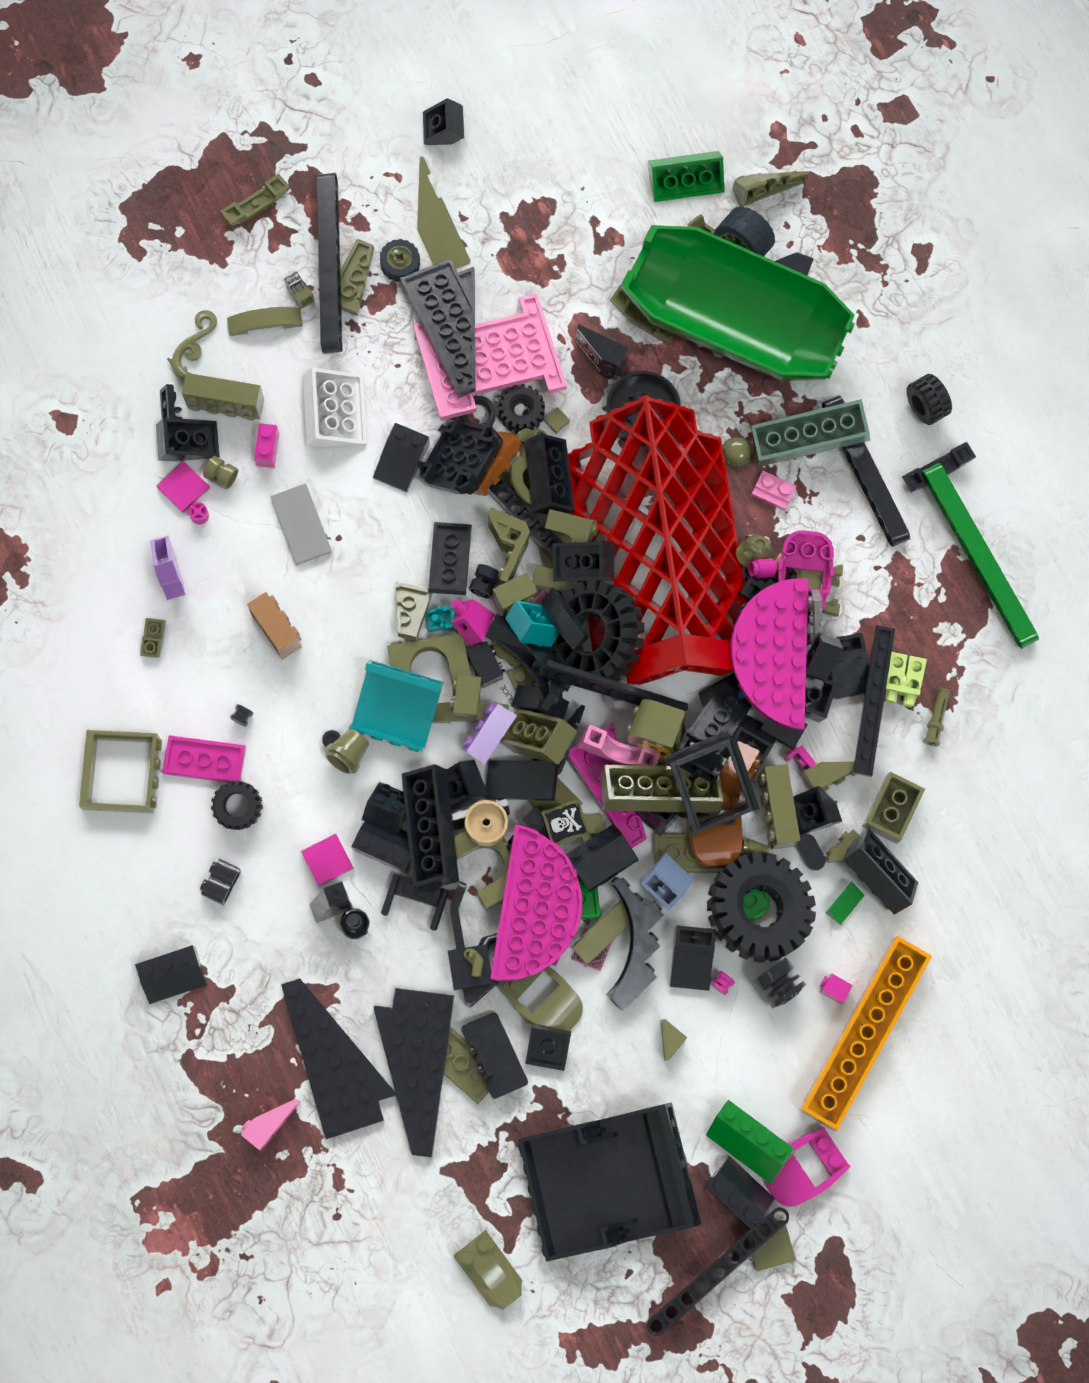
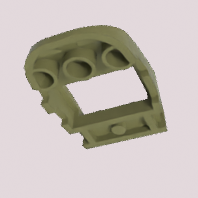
[500,967,583,1031]

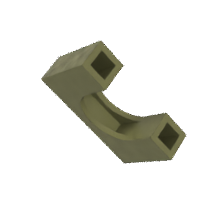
[532,509,598,592]
[387,632,470,685]
[454,820,510,911]

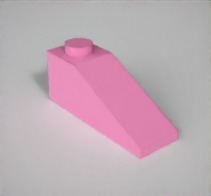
[241,1099,300,1150]

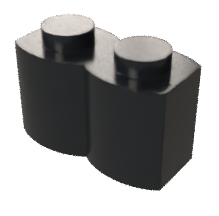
[200,859,241,906]

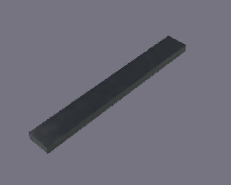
[852,625,895,777]
[539,660,688,711]

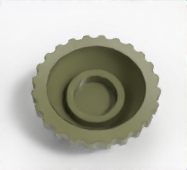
[723,437,754,468]

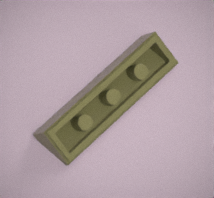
[571,900,629,964]

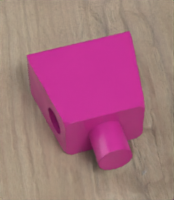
[450,599,495,646]

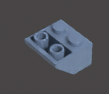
[639,852,694,910]

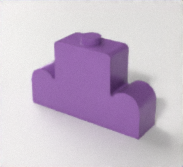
[150,535,186,600]

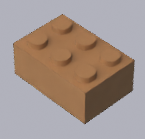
[247,592,302,660]

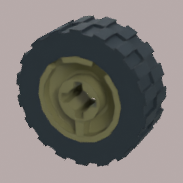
[380,239,420,282]

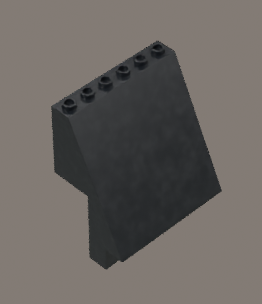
[518,1102,701,1262]

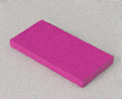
[162,735,246,783]

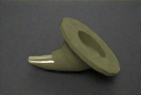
[499,455,532,505]

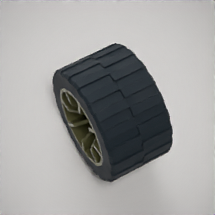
[714,206,775,257]

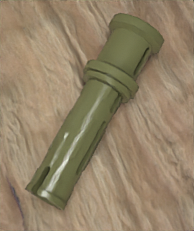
[923,688,950,747]

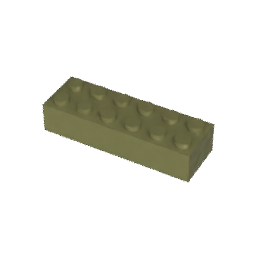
[600,765,724,813]

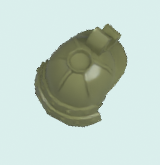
[736,534,774,568]

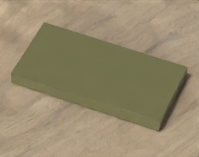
[653,834,726,873]
[444,1027,489,1105]

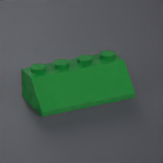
[648,151,725,202]
[706,1099,795,1185]

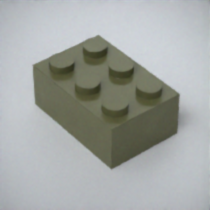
[862,772,925,844]

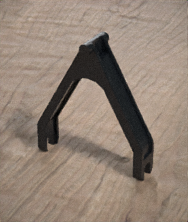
[450,881,501,1008]

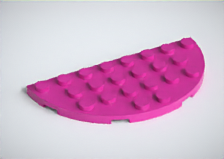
[730,578,808,730]
[490,824,582,981]

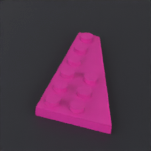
[568,723,647,848]

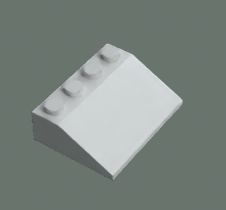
[303,368,367,448]

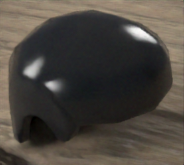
[340,908,370,939]

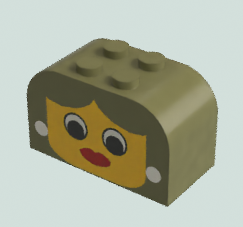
[626,699,686,763]

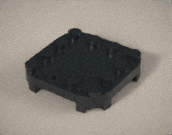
[418,417,503,495]

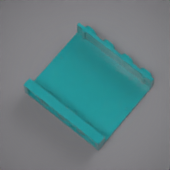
[348,660,444,752]

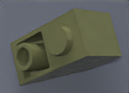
[826,829,859,863]

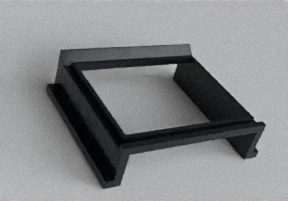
[663,730,760,836]

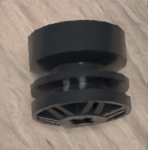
[753,957,806,1009]

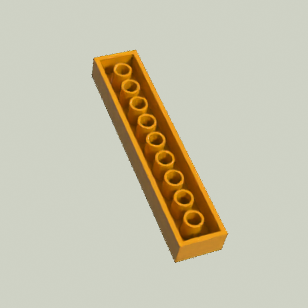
[799,936,932,1131]

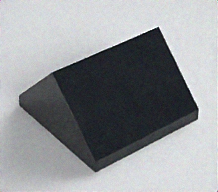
[760,717,808,750]

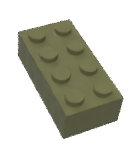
[182,373,264,421]
[500,708,578,765]
[757,764,801,850]

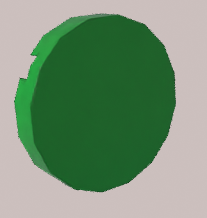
[743,889,770,921]

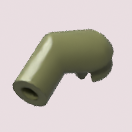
[464,949,483,978]

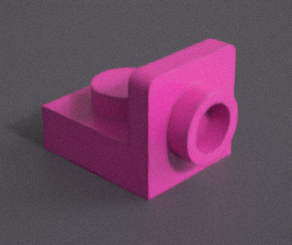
[784,745,816,770]

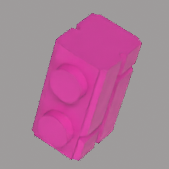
[254,424,279,468]

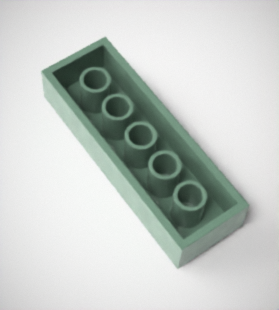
[751,399,870,467]

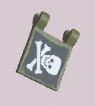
[541,799,590,848]

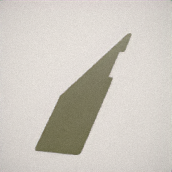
[417,156,471,269]

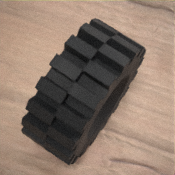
[498,384,545,434]

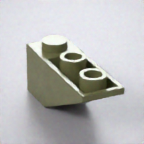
[801,762,857,792]

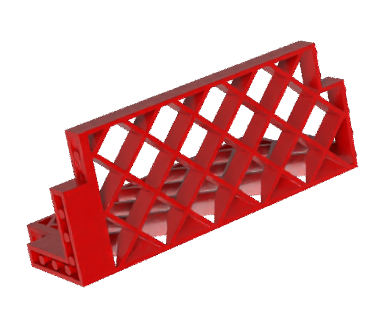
[568,395,747,686]

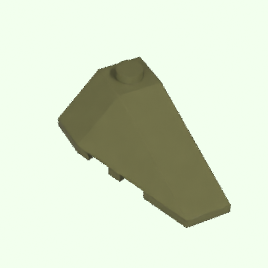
[732,171,809,206]

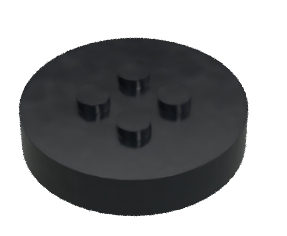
[606,371,681,446]

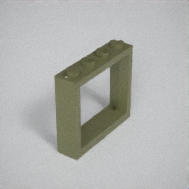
[79,730,162,813]

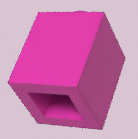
[819,974,853,1004]

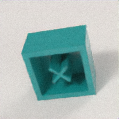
[505,600,559,647]

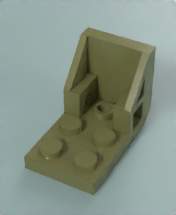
[488,507,530,585]

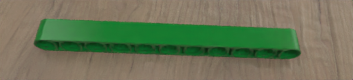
[922,463,1039,649]

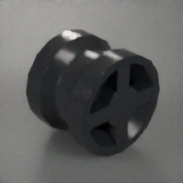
[230,704,254,727]

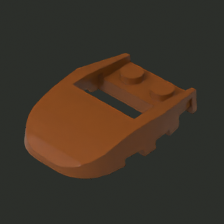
[473,432,521,496]
[686,791,743,867]

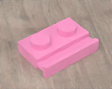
[751,471,797,511]

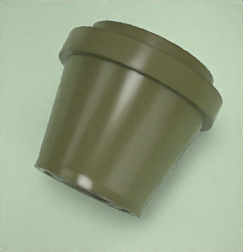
[325,729,369,774]

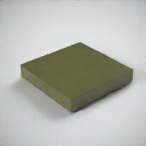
[745,1220,796,1272]

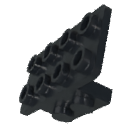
[461,1012,528,1099]

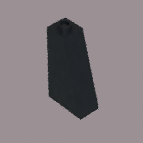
[310,881,353,923]

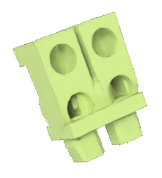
[885,652,927,707]

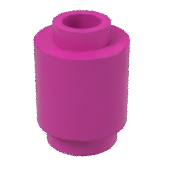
[748,558,778,578]

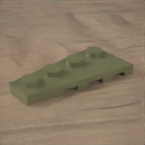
[341,239,375,315]

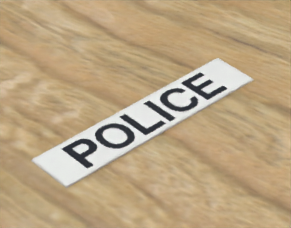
[496,680,516,711]

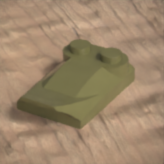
[453,1230,523,1310]

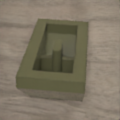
[660,1019,687,1061]

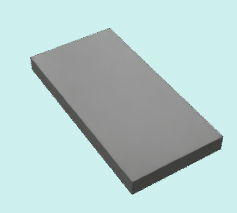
[271,484,332,565]

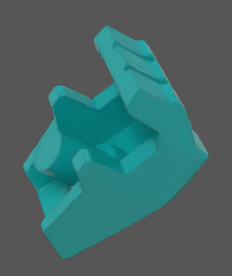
[426,603,456,632]

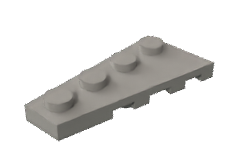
[808,590,823,645]

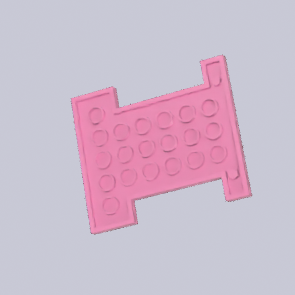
[413,294,567,421]

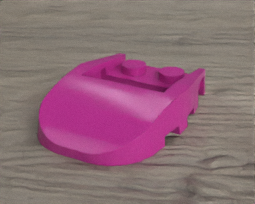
[778,530,835,610]
[763,1126,851,1207]

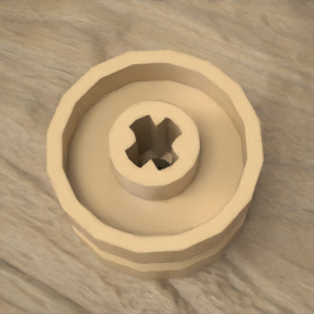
[465,800,508,847]

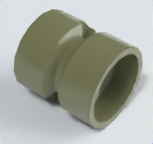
[203,456,239,490]

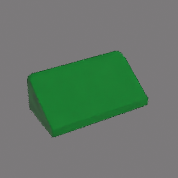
[825,881,865,925]

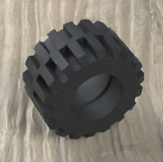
[906,373,952,425]
[211,781,263,830]

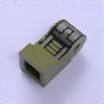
[284,271,315,309]

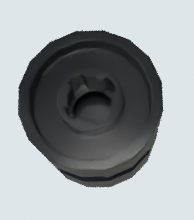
[468,564,499,599]

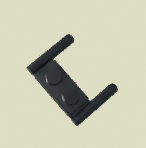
[381,873,449,931]

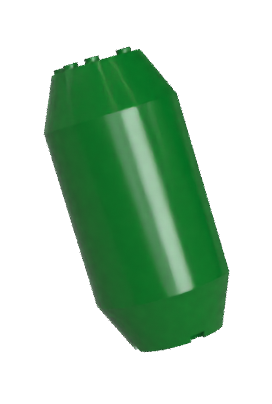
[620,225,855,381]

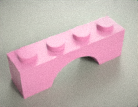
[577,724,660,766]

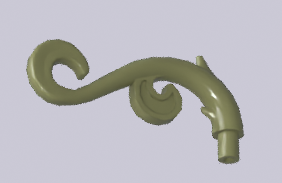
[167,310,217,382]

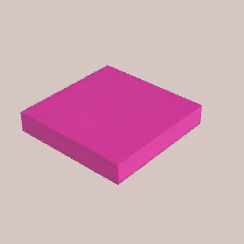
[156,461,210,513]
[301,834,354,886]

